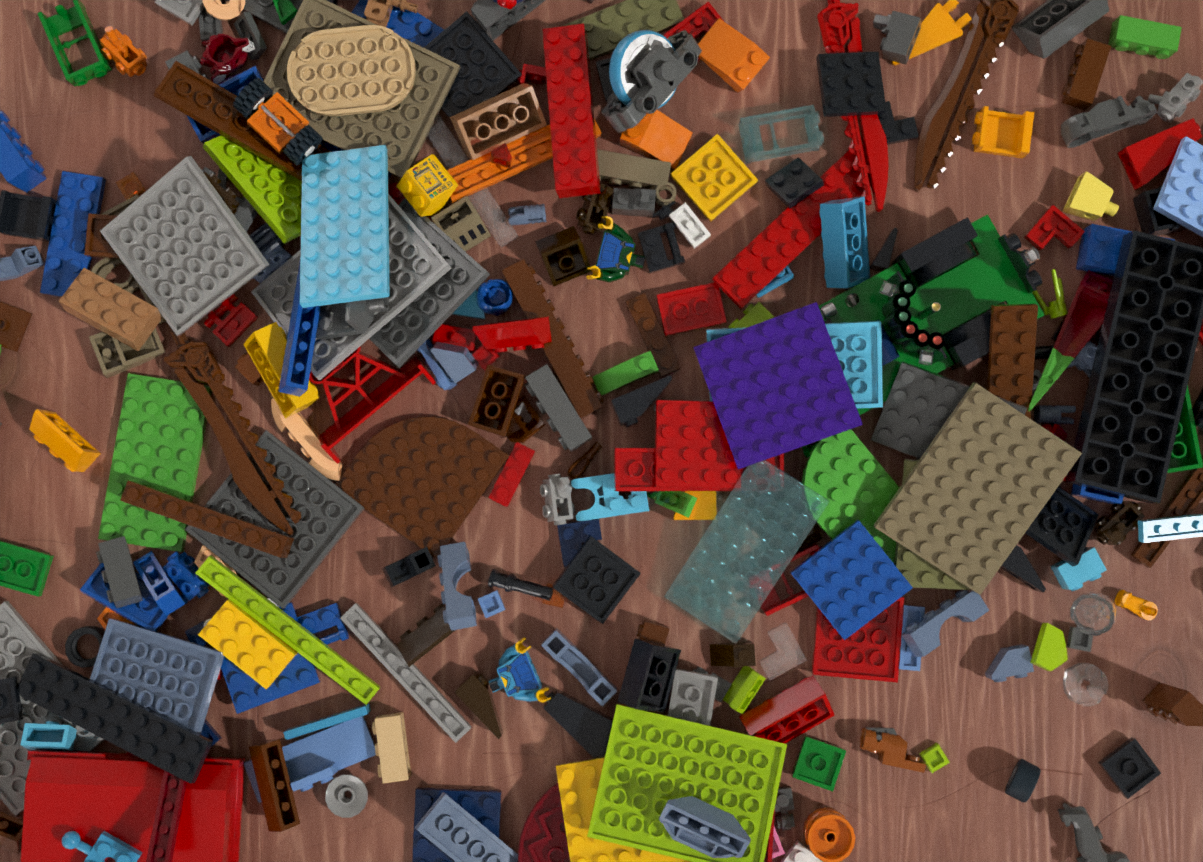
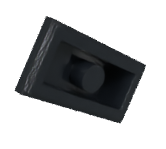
[869,228,898,272]

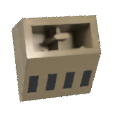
[431,196,491,252]

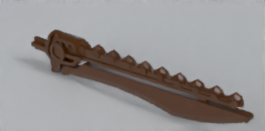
[914,0,1019,192]
[164,330,301,535]

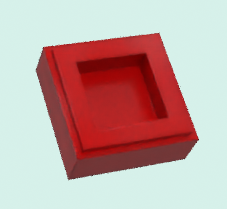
[472,344,500,371]

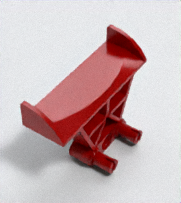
[309,347,436,464]

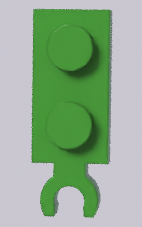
[647,491,698,518]

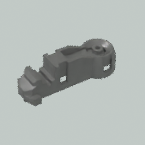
[1061,96,1157,148]

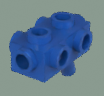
[163,551,210,604]

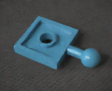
[61,831,143,862]

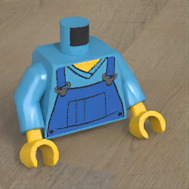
[488,637,551,703]

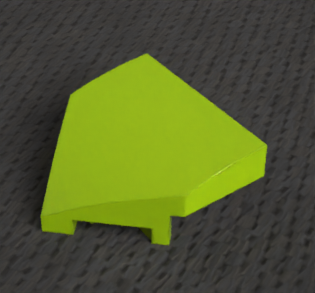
[1030,623,1068,671]

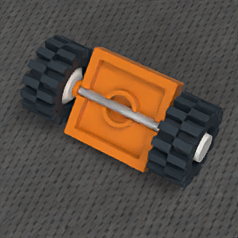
[233,78,323,165]

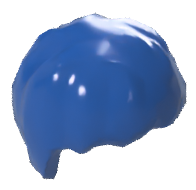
[476,279,513,316]

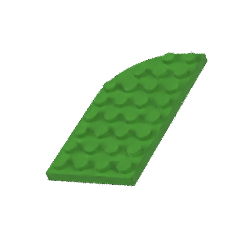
[802,429,900,563]

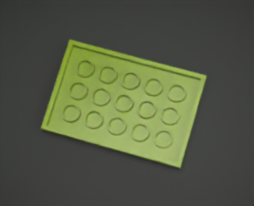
[203,135,302,244]

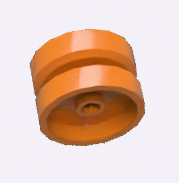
[803,807,855,862]

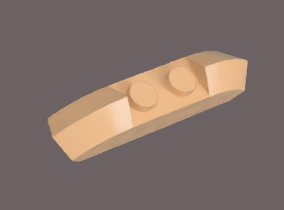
[271,398,343,481]

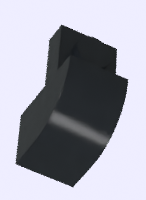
[382,547,436,588]

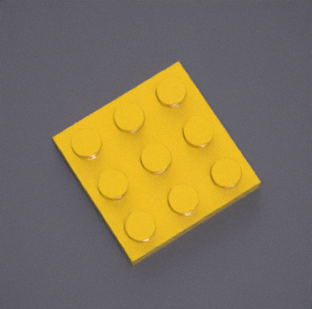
[670,134,758,222]

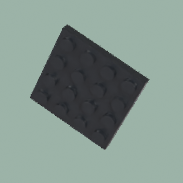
[423,11,521,120]

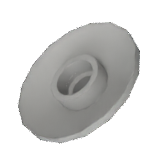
[325,774,368,818]

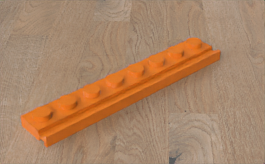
[447,121,602,203]

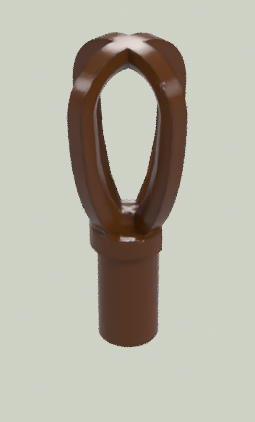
[567,442,602,480]

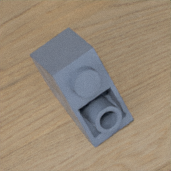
[430,342,479,384]
[985,644,1034,682]

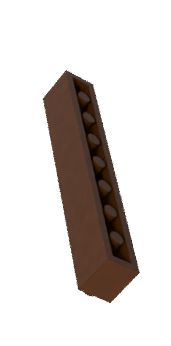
[502,259,604,419]
[120,480,294,558]

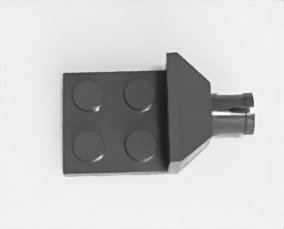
[316,297,389,340]

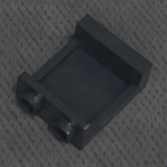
[0,190,57,242]

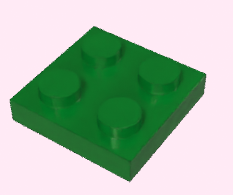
[791,735,846,791]

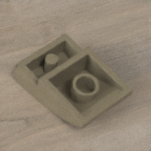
[89,328,165,378]

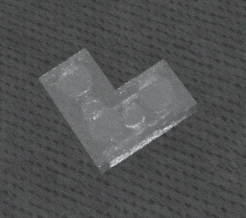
[759,622,807,680]

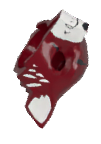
[200,33,256,85]

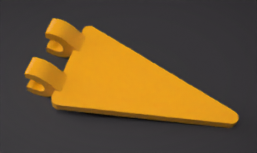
[892,0,972,66]

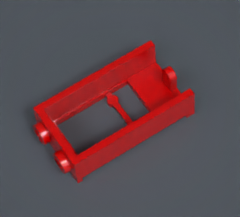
[746,544,822,616]

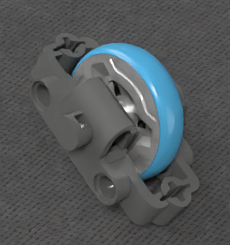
[602,30,702,133]

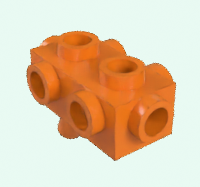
[100,26,147,77]

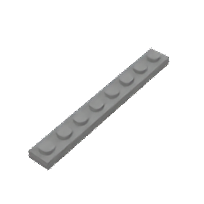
[340,603,472,743]

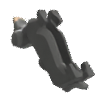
[1057,802,1130,862]

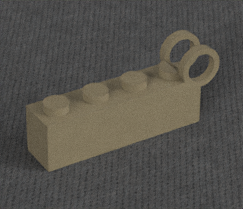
[597,149,676,207]

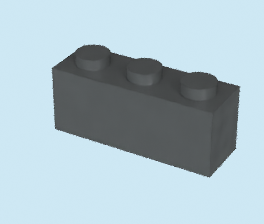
[96,536,143,608]

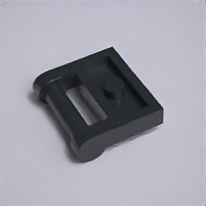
[638,222,685,274]

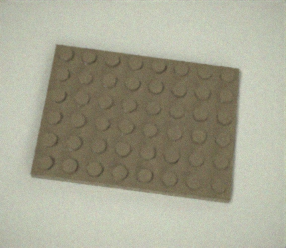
[263,0,460,178]
[873,382,1082,595]

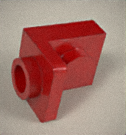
[517,63,547,84]

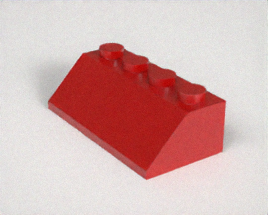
[739,675,835,743]

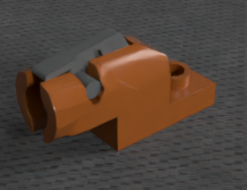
[860,727,926,773]

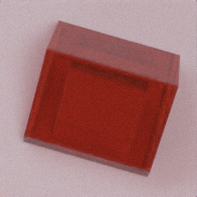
[490,143,512,168]

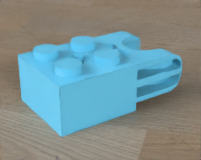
[571,473,649,521]

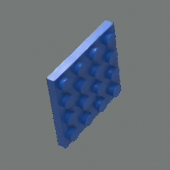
[790,520,913,640]
[214,603,320,714]

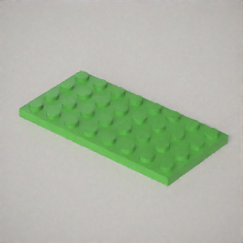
[98,373,212,552]

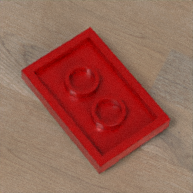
[656,282,727,336]

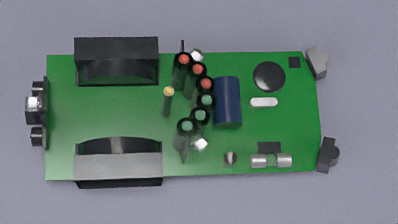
[818,214,1044,415]

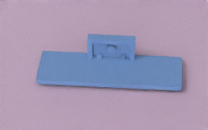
[244,716,376,803]

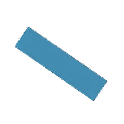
[283,703,371,740]

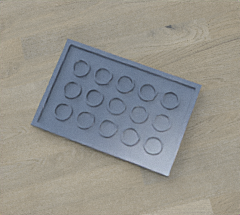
[90,618,224,735]

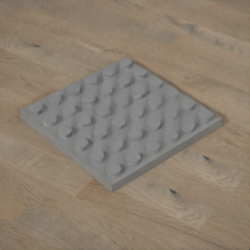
[100,156,270,336]

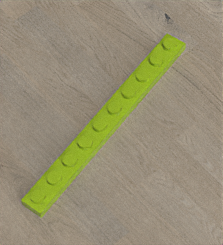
[196,555,380,705]

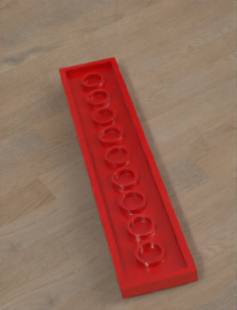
[712,144,871,309]

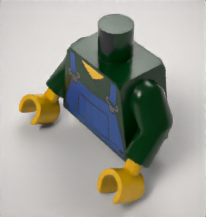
[586,216,645,283]

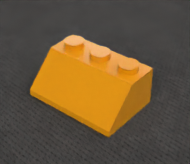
[29,409,101,472]

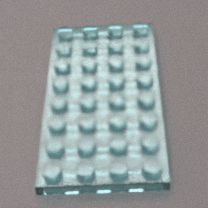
[664,460,830,644]

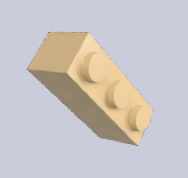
[372,712,412,783]

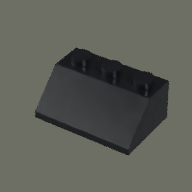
[618,638,681,713]

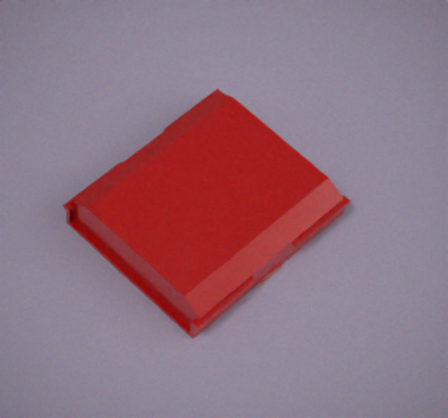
[21,750,245,862]

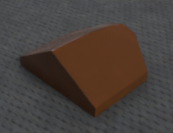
[506,396,545,443]

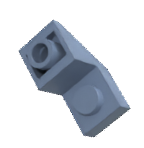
[0,246,44,281]

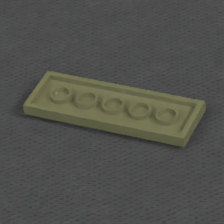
[560,0,684,61]

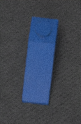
[133,551,185,616]

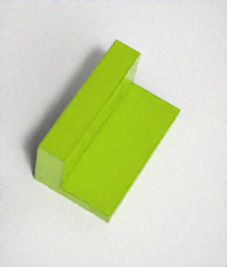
[723,666,766,714]

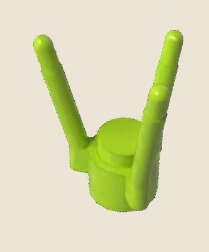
[1032,269,1067,319]

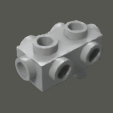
[1148,73,1203,122]
[540,474,575,525]

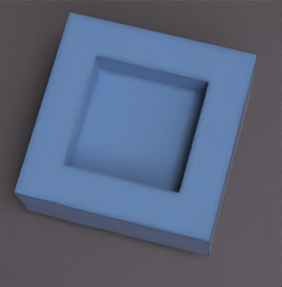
[478,590,506,618]

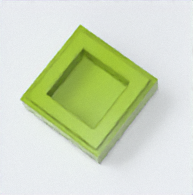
[919,743,950,773]

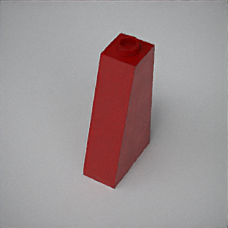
[1117,118,1202,190]

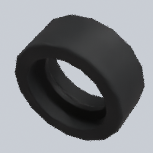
[65,626,105,668]

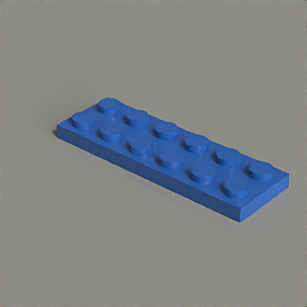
[40,171,106,297]

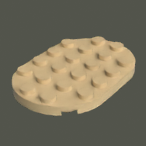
[287,25,416,117]

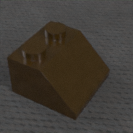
[535,226,592,287]

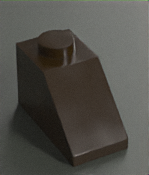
[709,641,756,667]

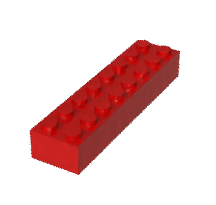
[542,23,601,198]

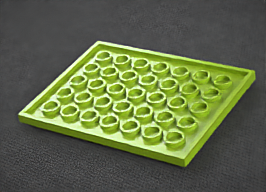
[587,704,787,862]

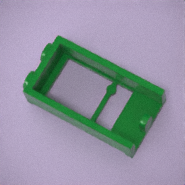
[37,0,112,86]

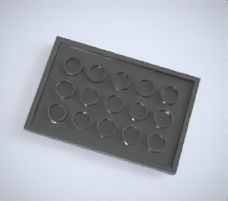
[871,361,1027,459]

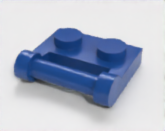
[296,603,349,644]

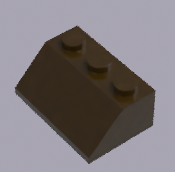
[397,603,456,667]

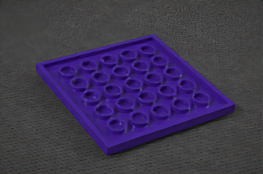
[693,302,863,470]

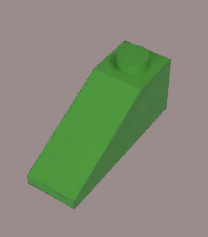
[592,351,659,396]

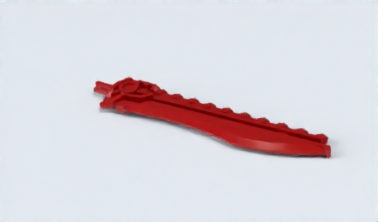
[817,0,889,212]

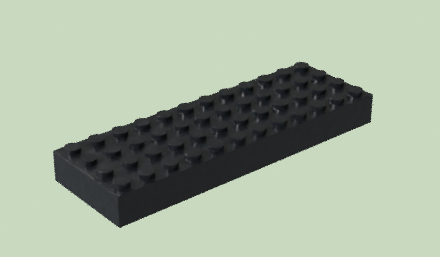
[1065,230,1203,503]

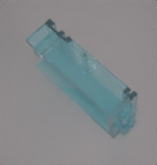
[738,105,824,164]

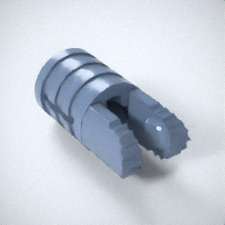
[508,204,546,225]
[1034,405,1076,424]

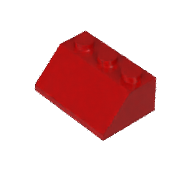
[472,316,552,353]

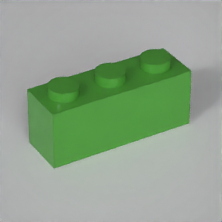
[1108,15,1182,59]

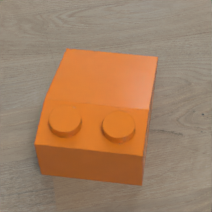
[698,18,770,93]
[619,110,693,170]

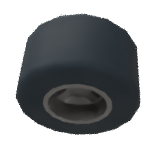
[1005,759,1041,803]

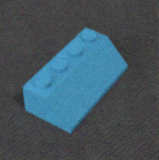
[819,197,870,288]

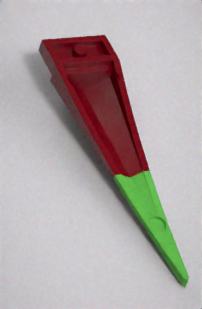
[1028,270,1113,411]

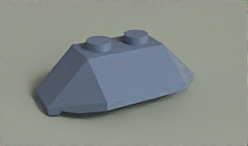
[659,796,751,858]

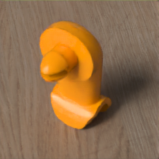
[1114,590,1158,620]

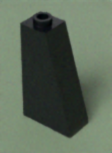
[543,690,613,759]

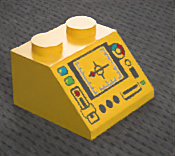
[397,154,458,217]

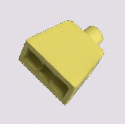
[1062,171,1119,221]

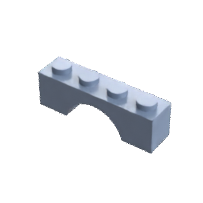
[438,542,477,631]
[901,590,989,657]
[541,628,617,706]

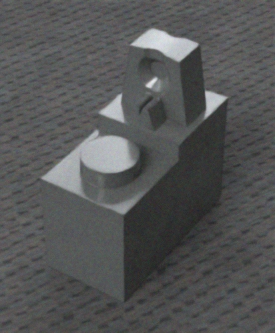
[873,11,921,64]
[612,188,656,217]

